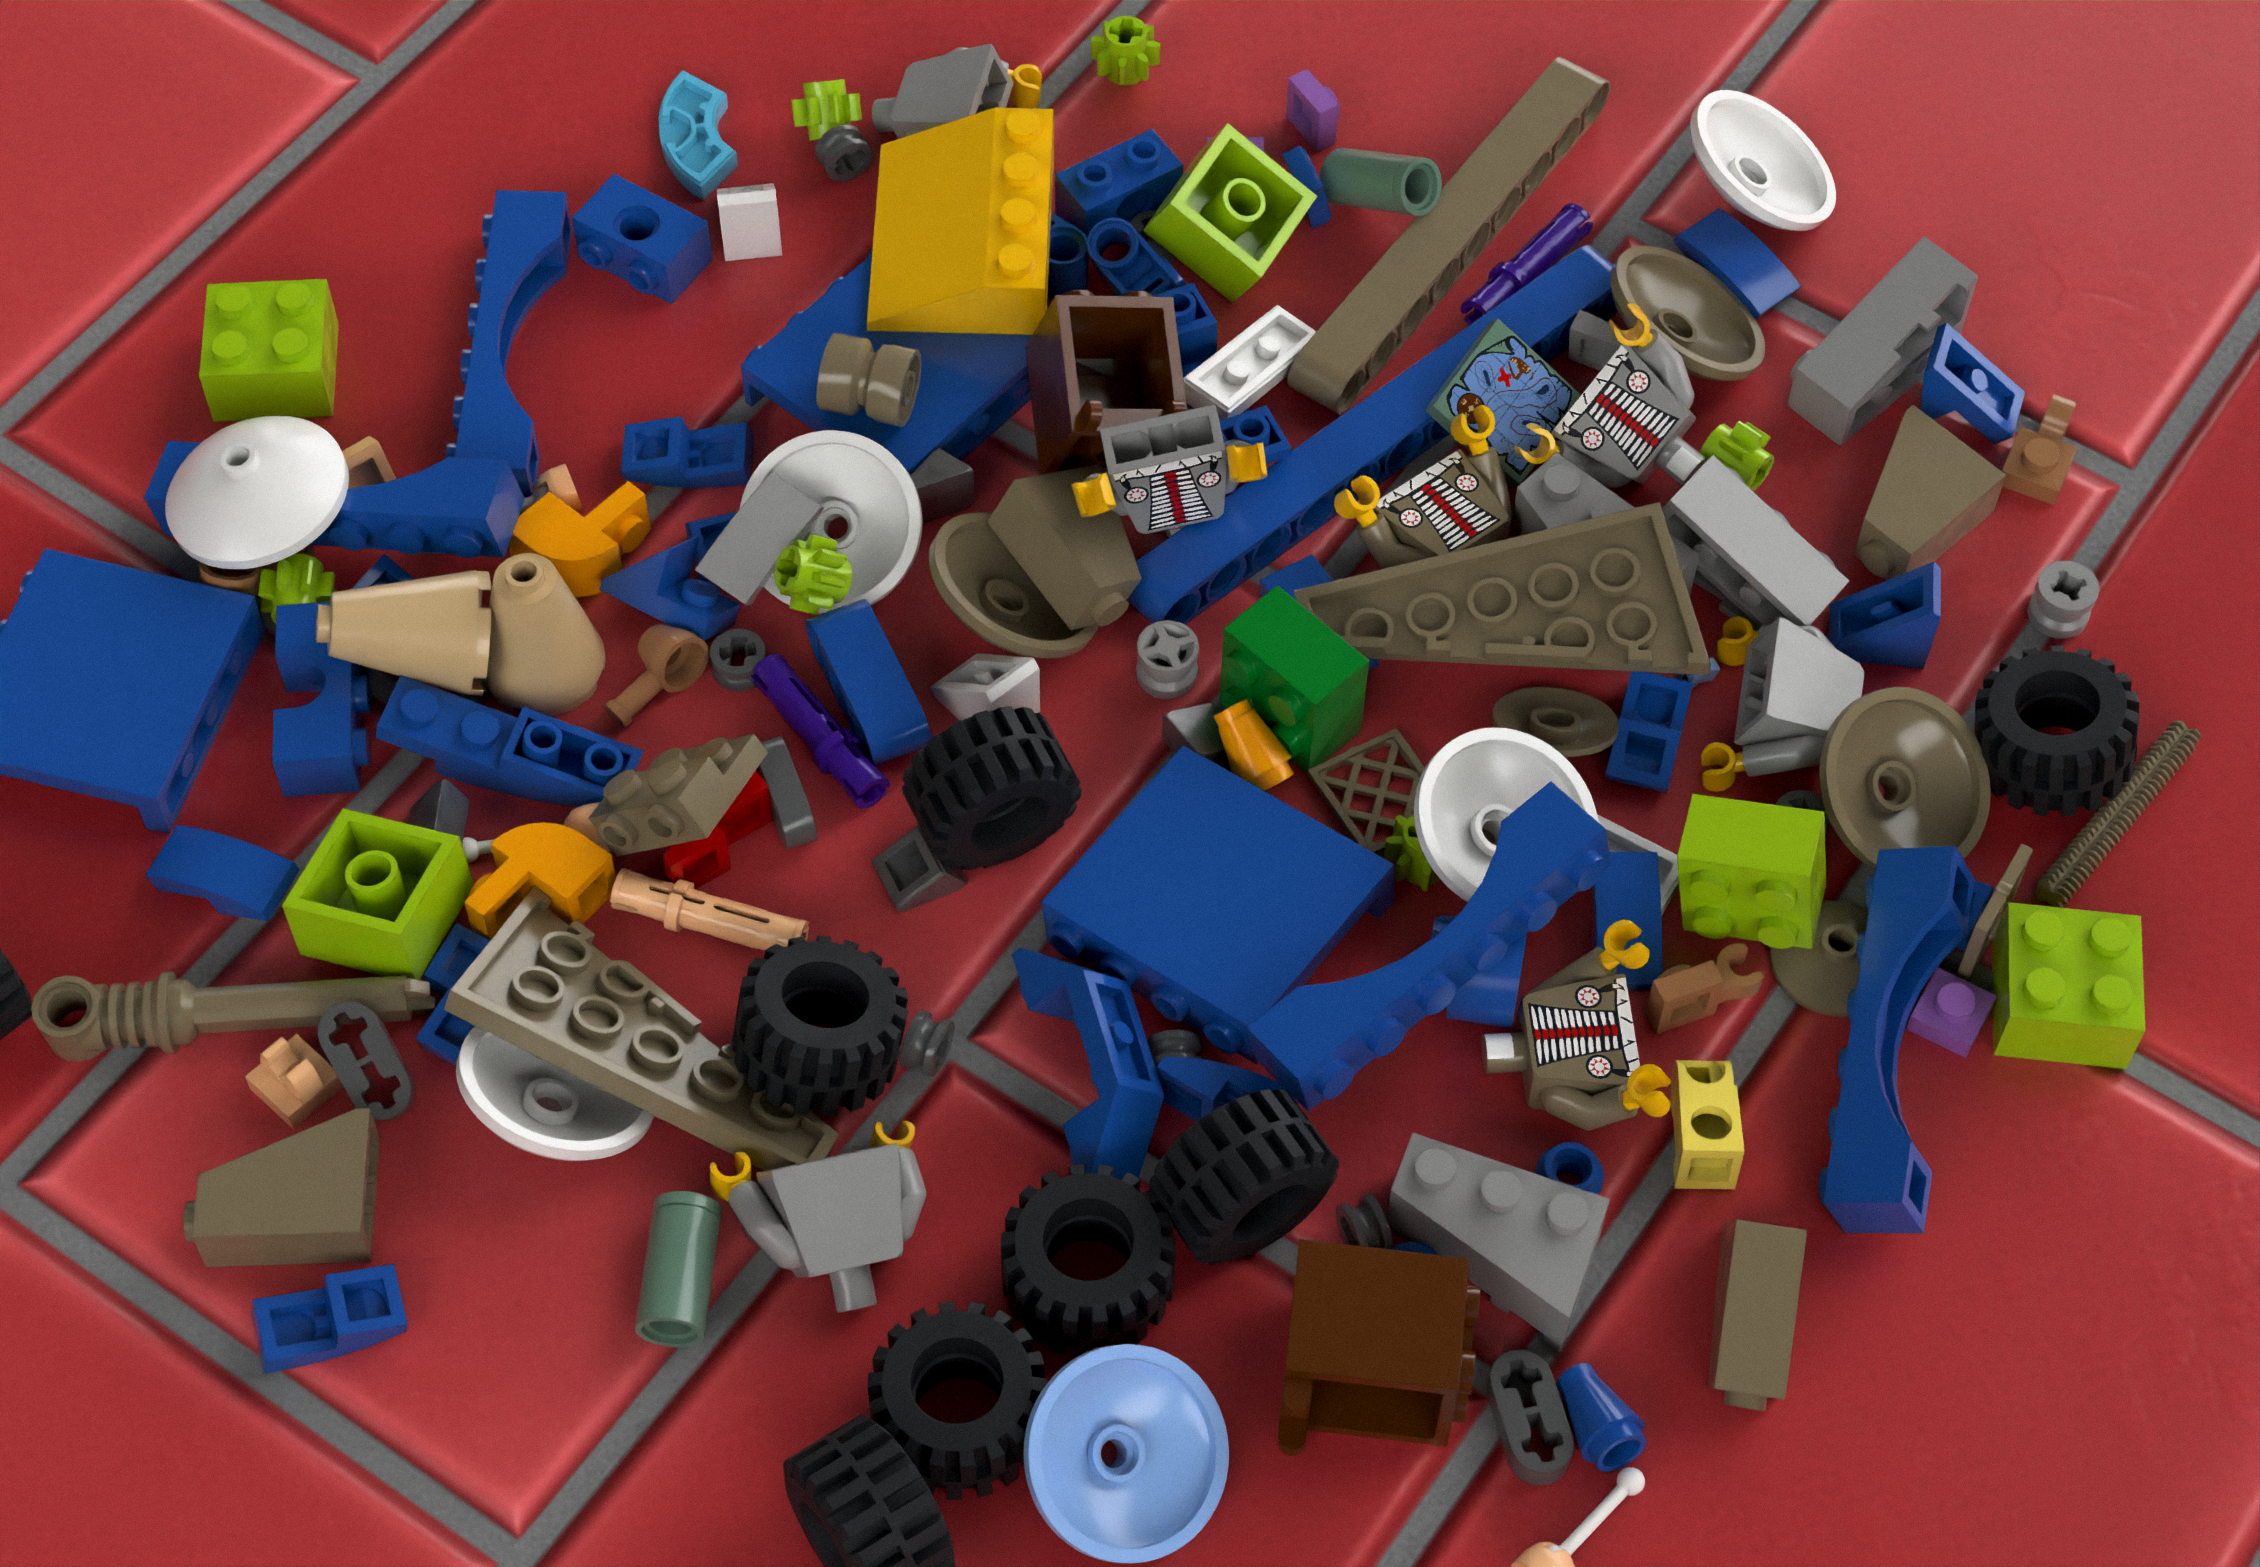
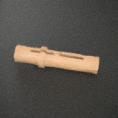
[610,868,809,951]

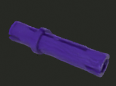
[1460,203,1593,325]
[750,654,890,809]

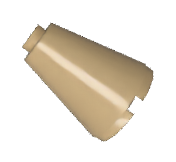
[483,553,606,717]
[316,570,491,696]

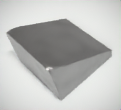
[910,448,975,524]
[1162,703,1229,767]
[408,779,470,843]
[871,825,968,913]

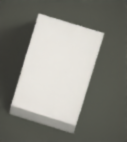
[717,183,782,261]
[930,653,1040,721]

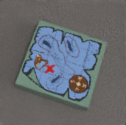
[1424,318,1581,489]

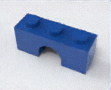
[272,602,372,797]

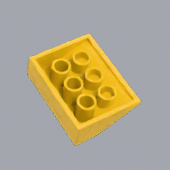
[867,107,1054,335]

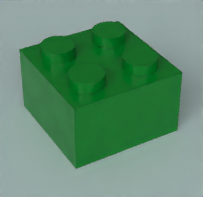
[1220,585,1369,773]

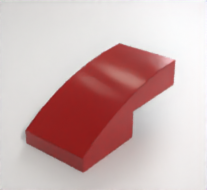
[663,771,773,889]

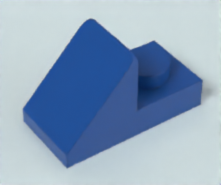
[1920,323,2025,444]
[599,536,740,641]

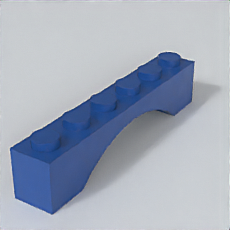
[445,190,573,498]
[144,441,525,558]
[1247,781,1611,1112]
[1818,846,1975,1234]

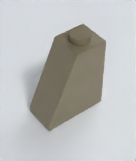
[1854,405,2006,581]
[987,464,1142,630]
[183,1108,381,1267]
[1707,1219,1807,1411]

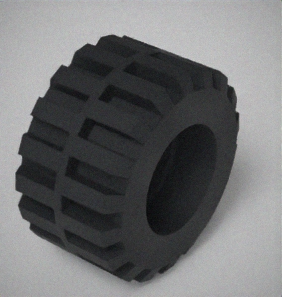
[1975,645,2140,817]
[902,706,1082,870]
[732,936,908,1116]
[1149,1089,1339,1265]
[1001,1164,1176,1356]
[867,1301,1047,1500]
[783,1414,955,1567]

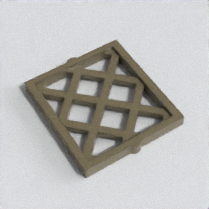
[1307,728,1425,856]
[1956,844,2033,982]

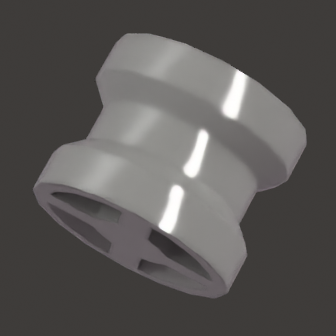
[2027,561,2100,639]
[1136,620,1199,700]

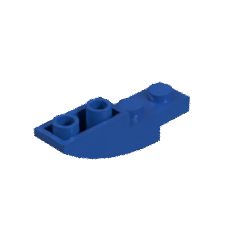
[375,675,643,807]

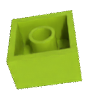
[1143,123,1317,303]
[199,279,339,422]
[1677,794,1826,949]
[282,808,474,980]
[1992,902,2145,1069]

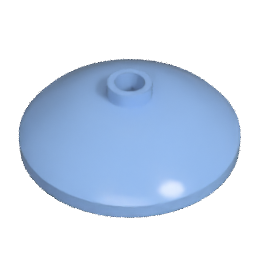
[1023,1344,1229,1564]

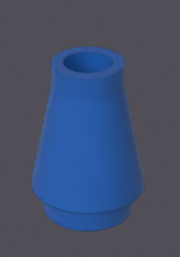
[1556,1363,1647,1472]

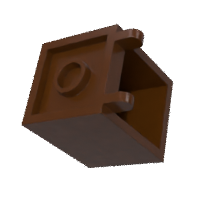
[1025,290,1187,475]
[1277,1239,1480,1456]

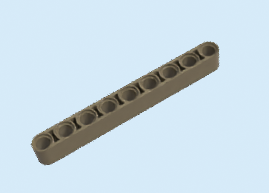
[1287,57,1611,415]

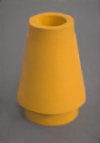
[1213,698,1294,791]

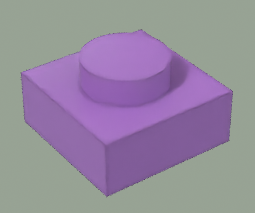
[1286,69,1340,152]
[1906,967,1997,1058]

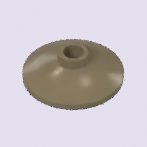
[1492,687,1619,758]
[1769,901,1869,1017]

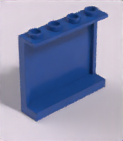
[741,249,1032,475]
[0,548,266,834]
[1041,745,1394,1065]

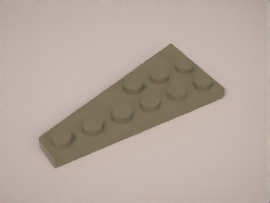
[1294,502,1711,675]
[444,886,839,1171]

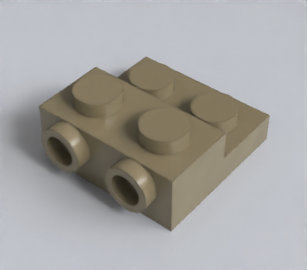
[588,734,768,856]

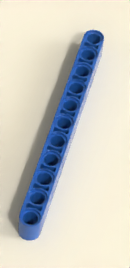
[1127,245,1619,625]

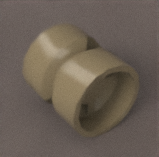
[816,332,922,427]

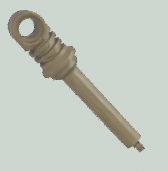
[31,971,435,1062]

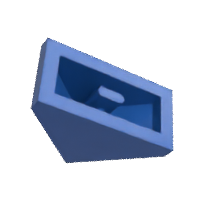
[1829,561,1941,669]

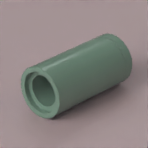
[1320,148,1442,216]
[634,1191,722,1347]

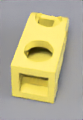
[1671,1060,1745,1190]

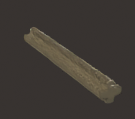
[2033,721,2202,908]

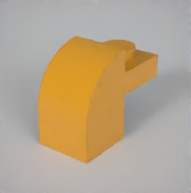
[509,481,651,597]
[464,822,616,940]

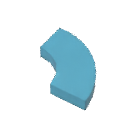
[658,70,738,200]

